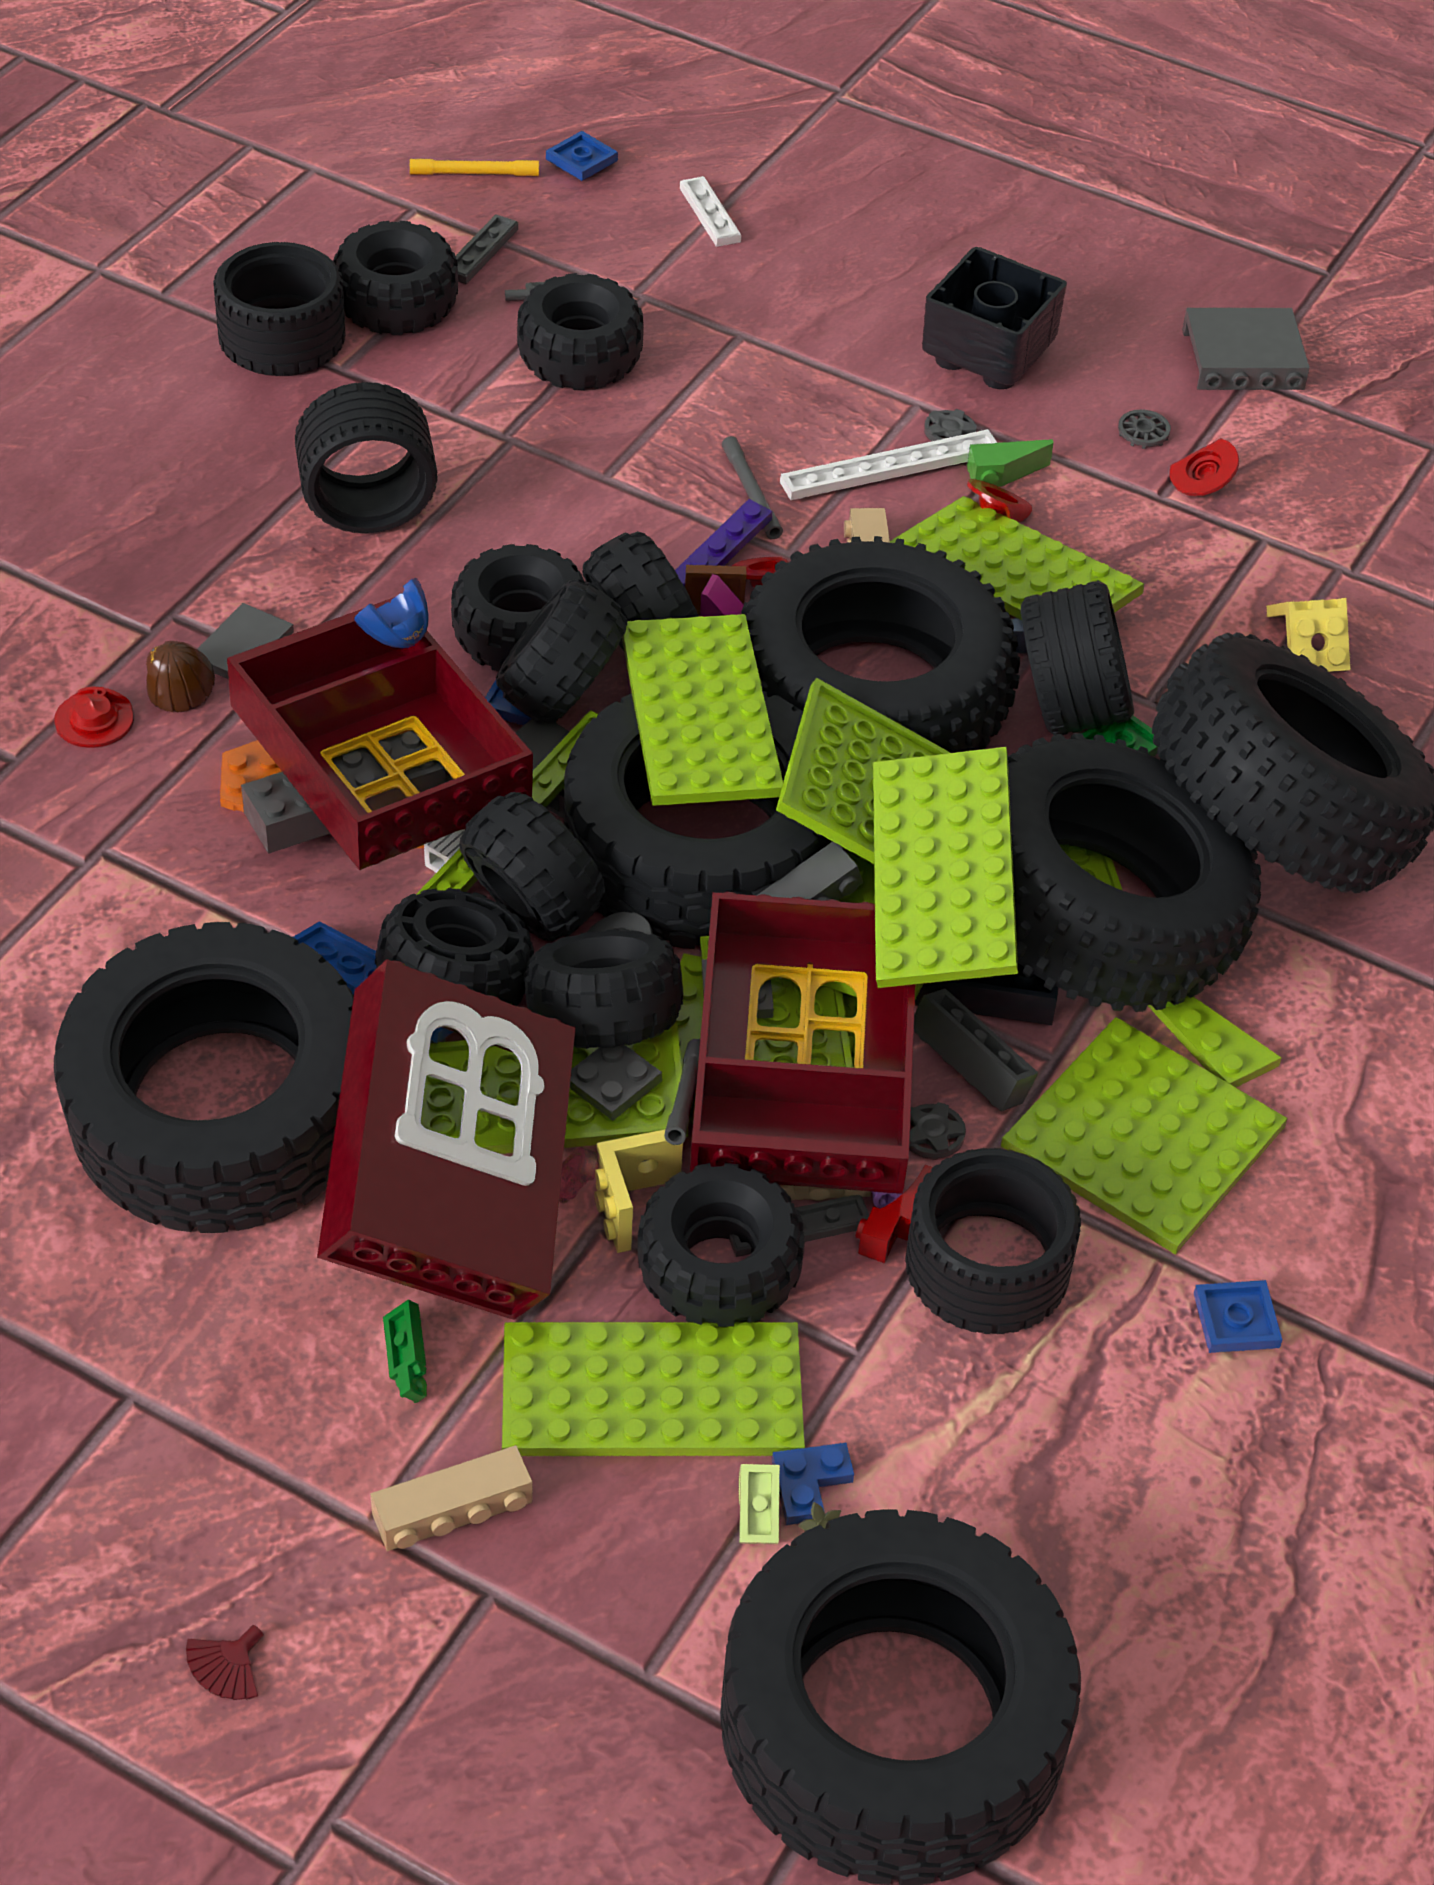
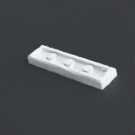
[680,176,741,247]

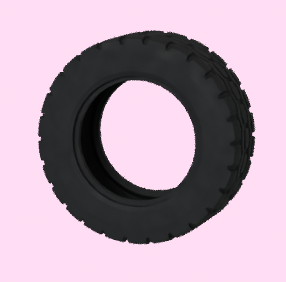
[564,691,833,949]
[54,922,354,1233]
[720,1509,1081,1885]

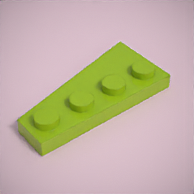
[1147,995,1282,1087]

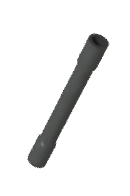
[721,436,783,539]
[664,1039,700,1145]

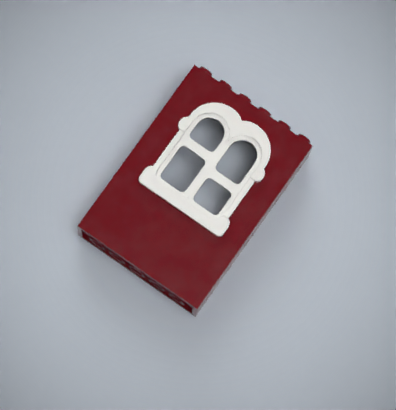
[317,959,575,1320]

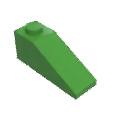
[967,439,1054,487]

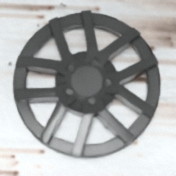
[1118,410,1171,449]

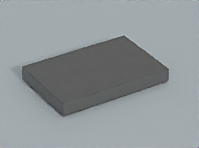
[197,603,294,679]

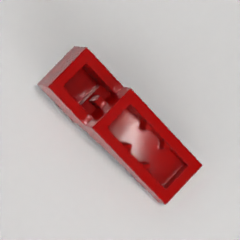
[855,1164,933,1263]

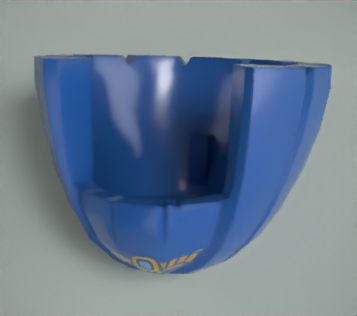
[354,578,429,648]

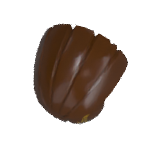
[146,641,215,712]

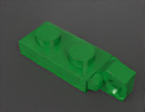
[383,1300,427,1403]

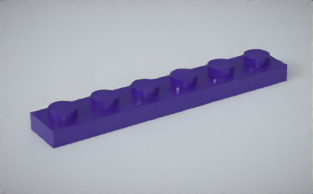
[675,499,772,586]

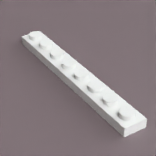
[780,429,997,500]

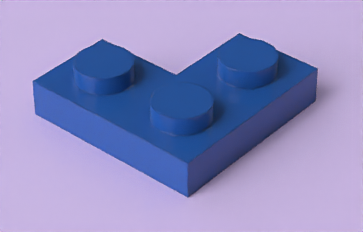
[772,1443,854,1525]

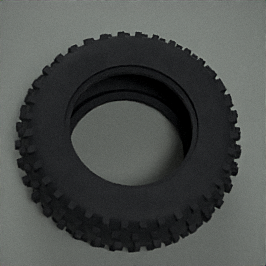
[741,536,1020,753]
[1152,632,1434,893]
[1008,733,1261,1012]

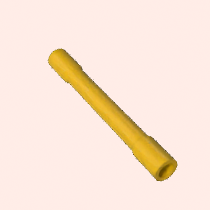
[410,159,539,176]

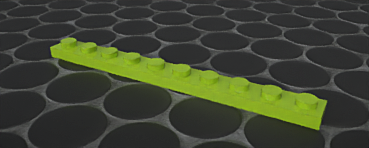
[416,710,598,895]

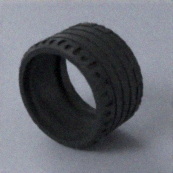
[213,242,346,376]
[295,382,438,533]
[1021,580,1134,735]
[905,1148,1081,1334]

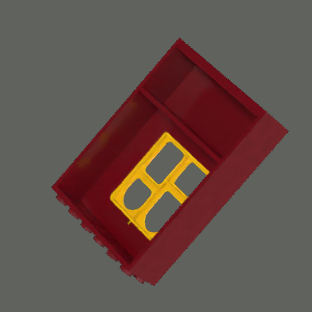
[227,597,533,870]
[690,892,916,1194]

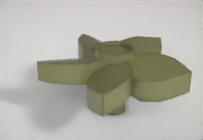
[798,1502,841,1532]

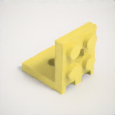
[1266,598,1350,672]
[594,1129,683,1253]

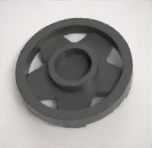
[924,409,977,441]
[909,1102,966,1159]

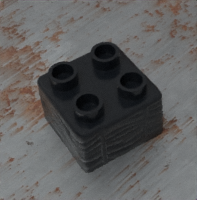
[922,247,1067,389]

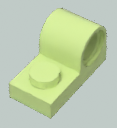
[739,1464,780,1544]

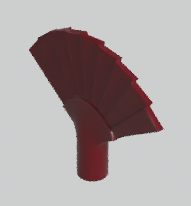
[186,1625,264,1700]

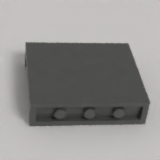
[1182,308,1310,390]

